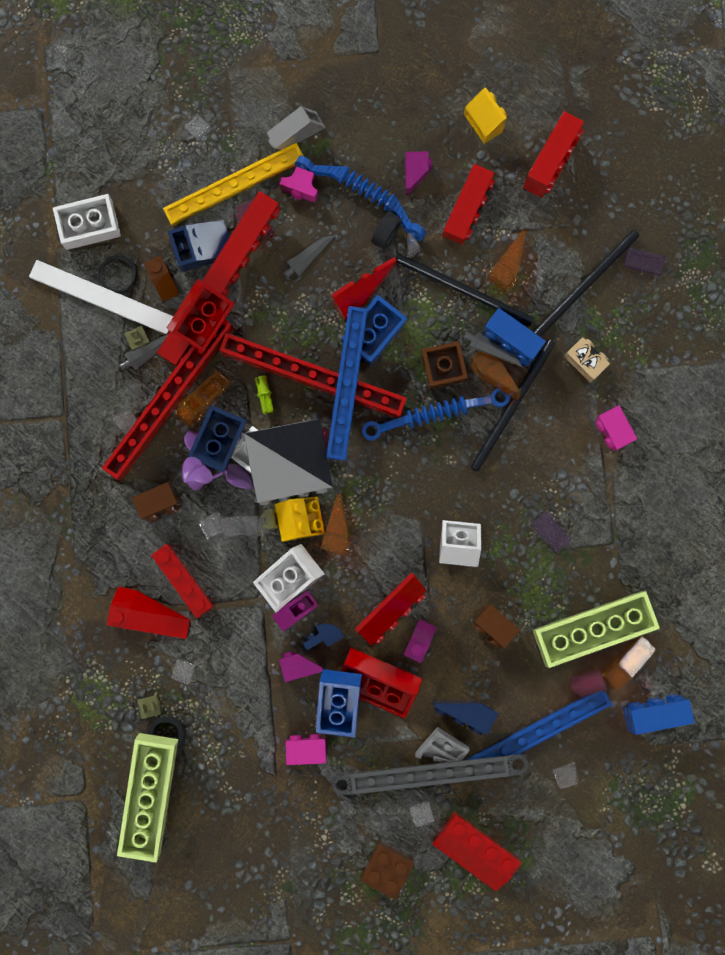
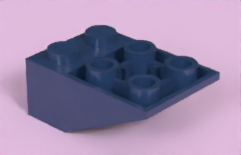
[167,220,230,272]
[432,701,498,735]

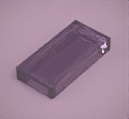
[623,248,665,276]
[531,512,572,553]

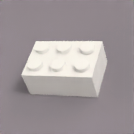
[53,194,121,250]

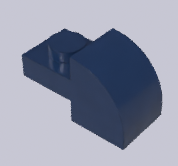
[303,623,345,650]

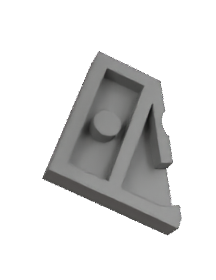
[415,727,469,762]

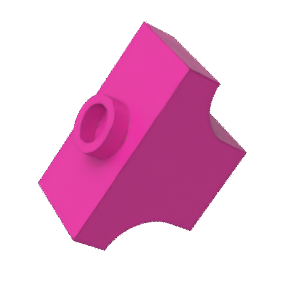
[280,167,318,203]

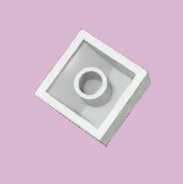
[439,520,481,567]

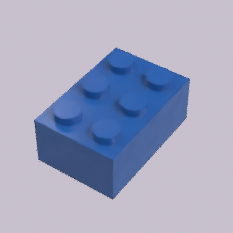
[341,295,407,366]
[482,308,546,367]
[316,669,362,737]
[623,694,694,735]

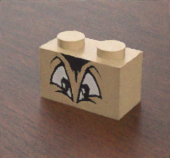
[564,337,610,383]

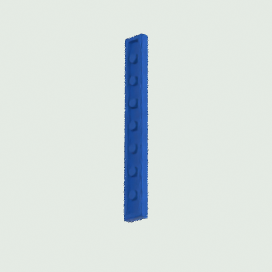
[326,306,368,461]
[465,687,612,760]

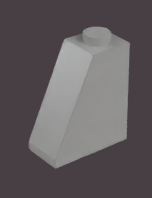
[267,106,325,150]

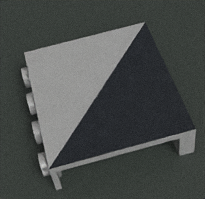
[241,419,333,505]

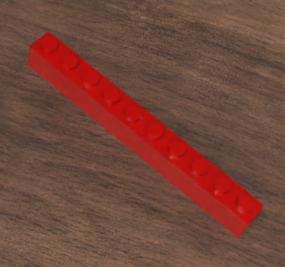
[157,191,281,366]
[102,320,234,481]
[219,333,407,419]

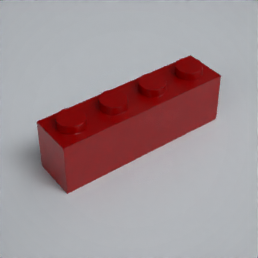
[442,164,496,245]
[151,544,215,618]

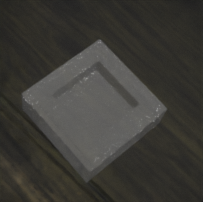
[184,114,211,142]
[410,801,434,827]

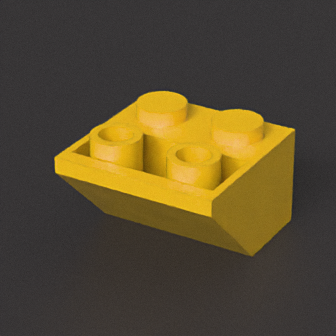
[464,88,507,144]
[275,496,325,542]

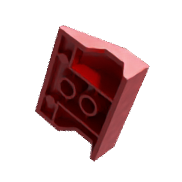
[355,573,427,645]

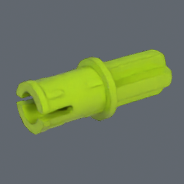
[255,375,273,414]

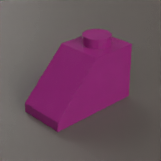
[405,151,432,194]
[272,590,319,632]
[403,619,437,663]
[279,651,323,682]

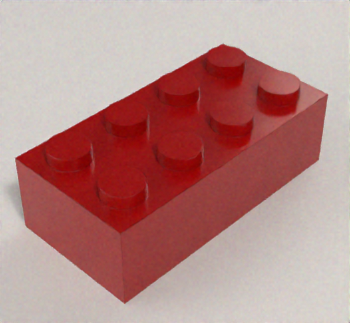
[523,111,584,198]

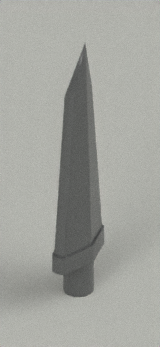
[283,235,336,278]
[464,332,523,367]
[120,335,168,371]

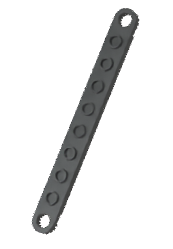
[332,754,528,795]

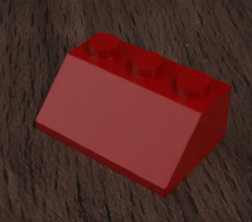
[166,279,235,352]

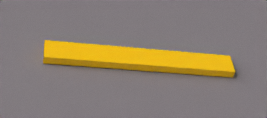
[163,143,303,226]

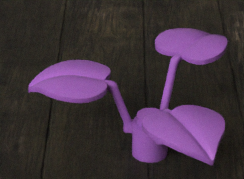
[182,430,254,490]

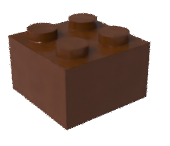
[421,341,468,390]
[132,482,182,523]
[472,604,521,648]
[360,840,414,900]

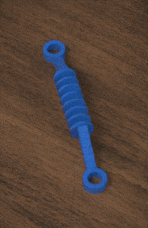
[294,156,426,241]
[362,388,510,441]

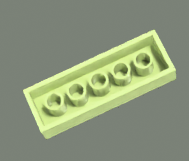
[533,591,660,668]
[117,733,178,862]

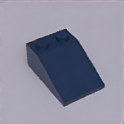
[188,405,247,473]

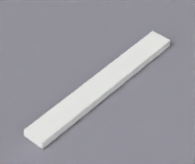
[29,260,173,335]

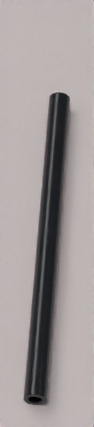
[533,230,639,337]
[396,253,534,326]
[470,339,556,472]

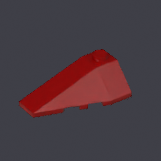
[332,257,397,322]
[107,587,190,639]

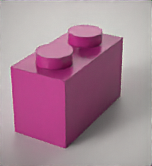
[595,406,637,452]
[286,734,327,765]

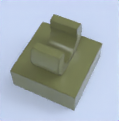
[124,326,150,351]
[261,509,279,529]
[137,695,162,719]

